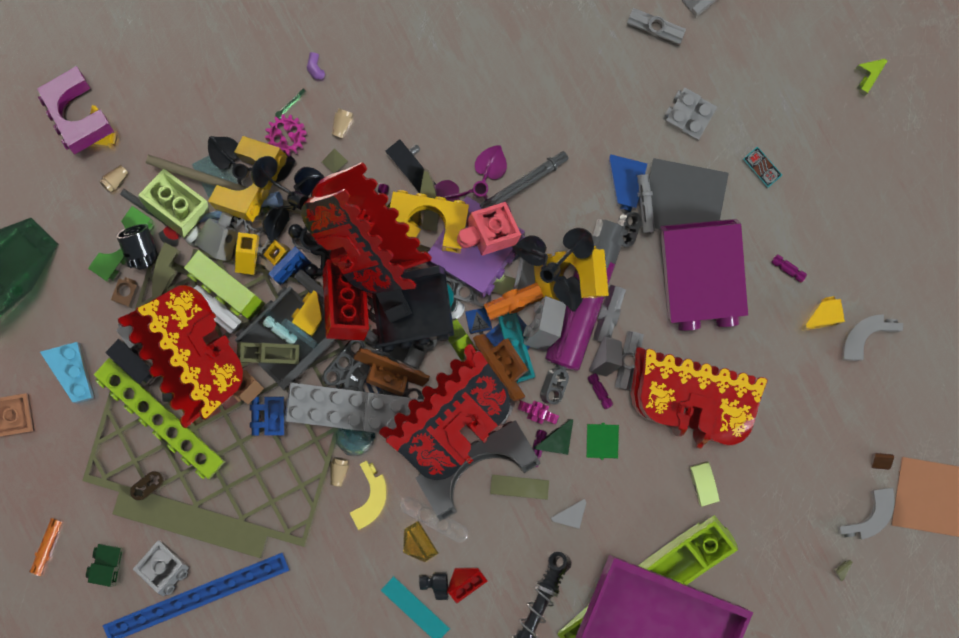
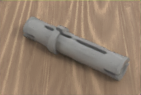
[637,174,656,233]

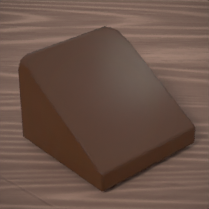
[871,453,894,470]

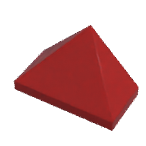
[447,568,488,604]

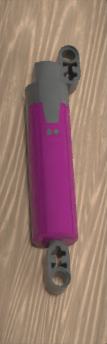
[540,212,642,405]

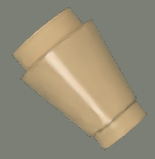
[332,108,353,138]
[100,165,128,192]
[330,457,349,486]

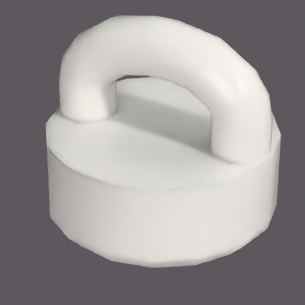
[184,225,201,247]
[451,299,465,320]

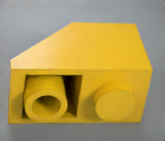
[235,232,260,275]
[291,290,323,336]

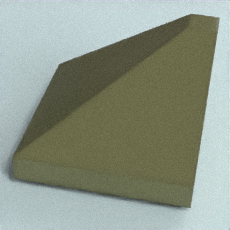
[321,148,348,174]
[834,560,853,581]

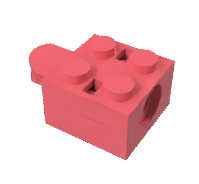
[457,202,521,256]

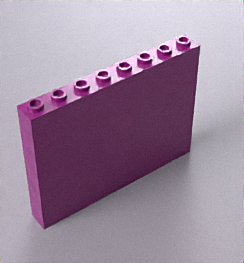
[575,555,753,638]

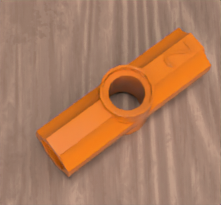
[484,283,544,320]

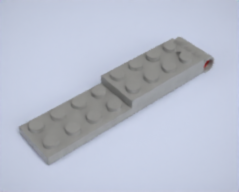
[285,382,424,433]

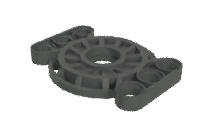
[322,340,423,399]

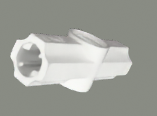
[194,285,242,334]

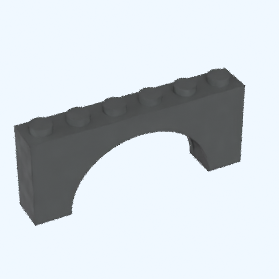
[416,420,541,521]

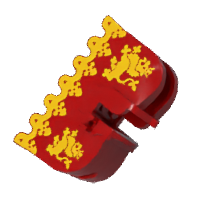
[118,285,243,428]
[631,347,768,449]

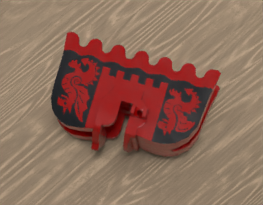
[301,162,432,293]
[379,344,510,480]

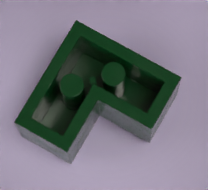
[86,544,123,587]

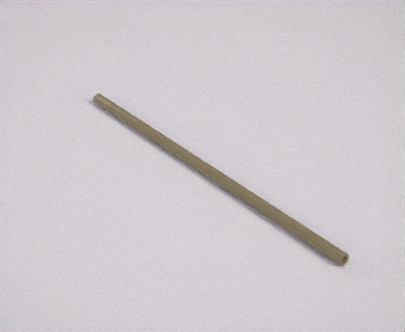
[146,154,431,253]

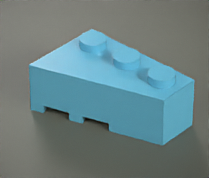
[40,342,95,404]

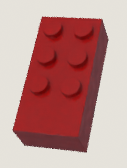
[322,260,369,340]

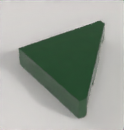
[533,419,573,455]

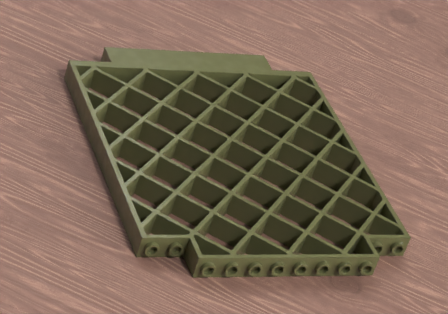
[82,248,372,558]

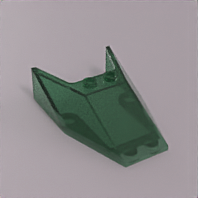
[0,218,58,323]

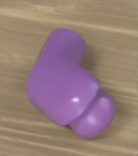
[307,52,325,80]

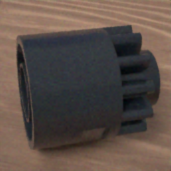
[116,224,159,270]

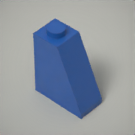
[609,154,647,212]

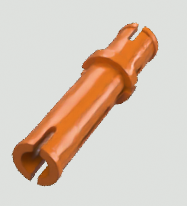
[29,518,62,576]

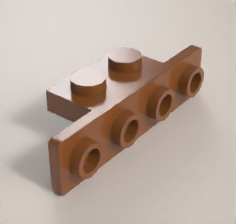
[473,334,528,401]
[353,348,430,396]

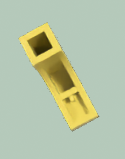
[350,461,387,530]

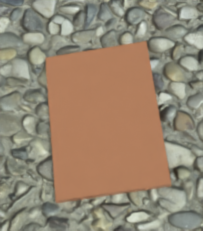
[891,457,959,537]

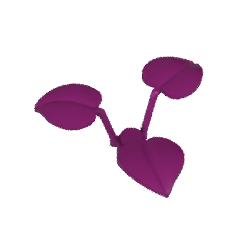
[435,145,511,212]

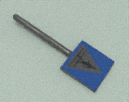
[465,308,492,335]

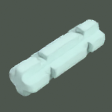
[263,316,297,344]

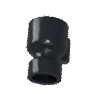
[419,572,448,600]

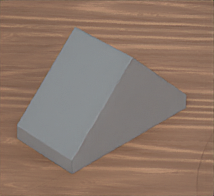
[589,336,622,376]
[551,499,586,529]

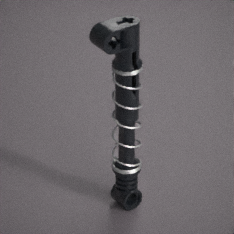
[512,552,572,638]

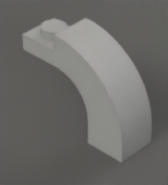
[842,315,903,361]
[838,488,895,539]

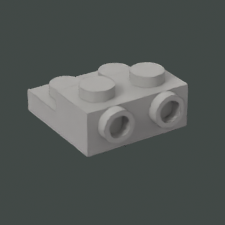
[664,88,717,141]
[133,540,189,597]

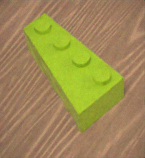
[184,250,266,320]

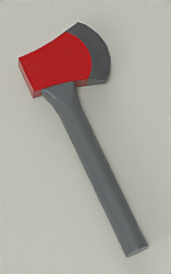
[120,189,180,246]

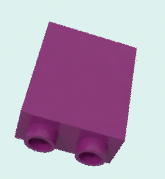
[660,219,748,331]

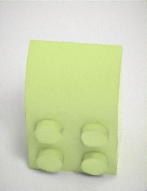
[138,169,209,238]

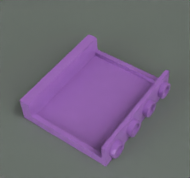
[426,196,525,299]

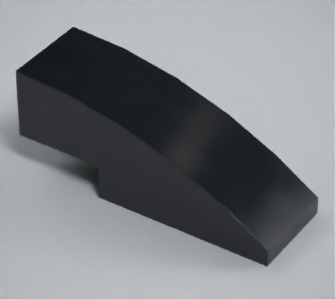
[385,139,436,193]

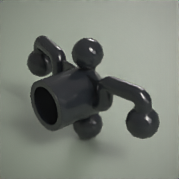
[288,191,329,278]

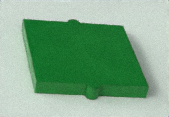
[586,423,619,460]

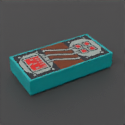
[742,146,782,188]

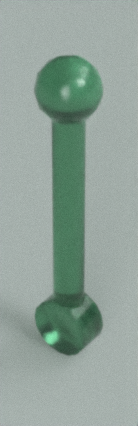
[275,88,306,118]

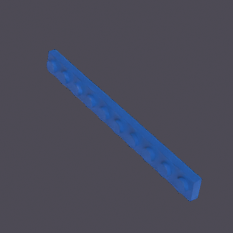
[103,552,290,638]

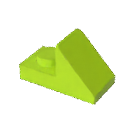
[856,59,887,96]
[448,319,478,361]

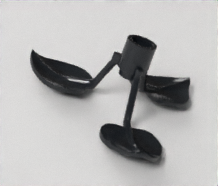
[208,136,296,222]
[251,156,324,242]
[512,228,594,312]

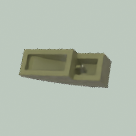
[420,169,439,231]
[152,242,181,300]
[237,342,299,364]
[490,475,549,500]

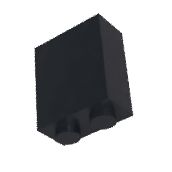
[105,338,157,386]

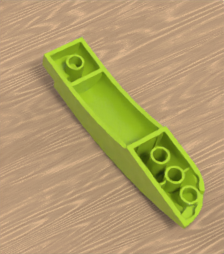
[557,515,738,638]

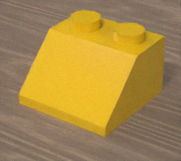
[801,296,845,331]

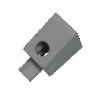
[194,212,238,261]

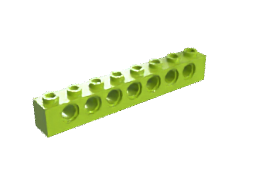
[94,358,225,479]

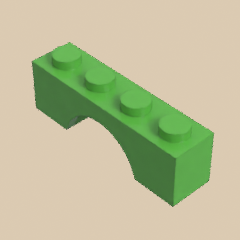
[88,206,153,283]

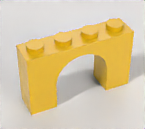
[208,136,287,222]
[390,190,469,254]
[534,246,609,302]

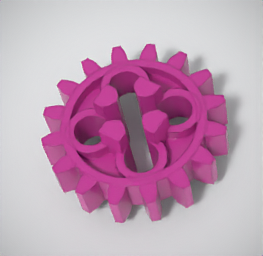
[265,114,307,156]
[517,400,559,424]

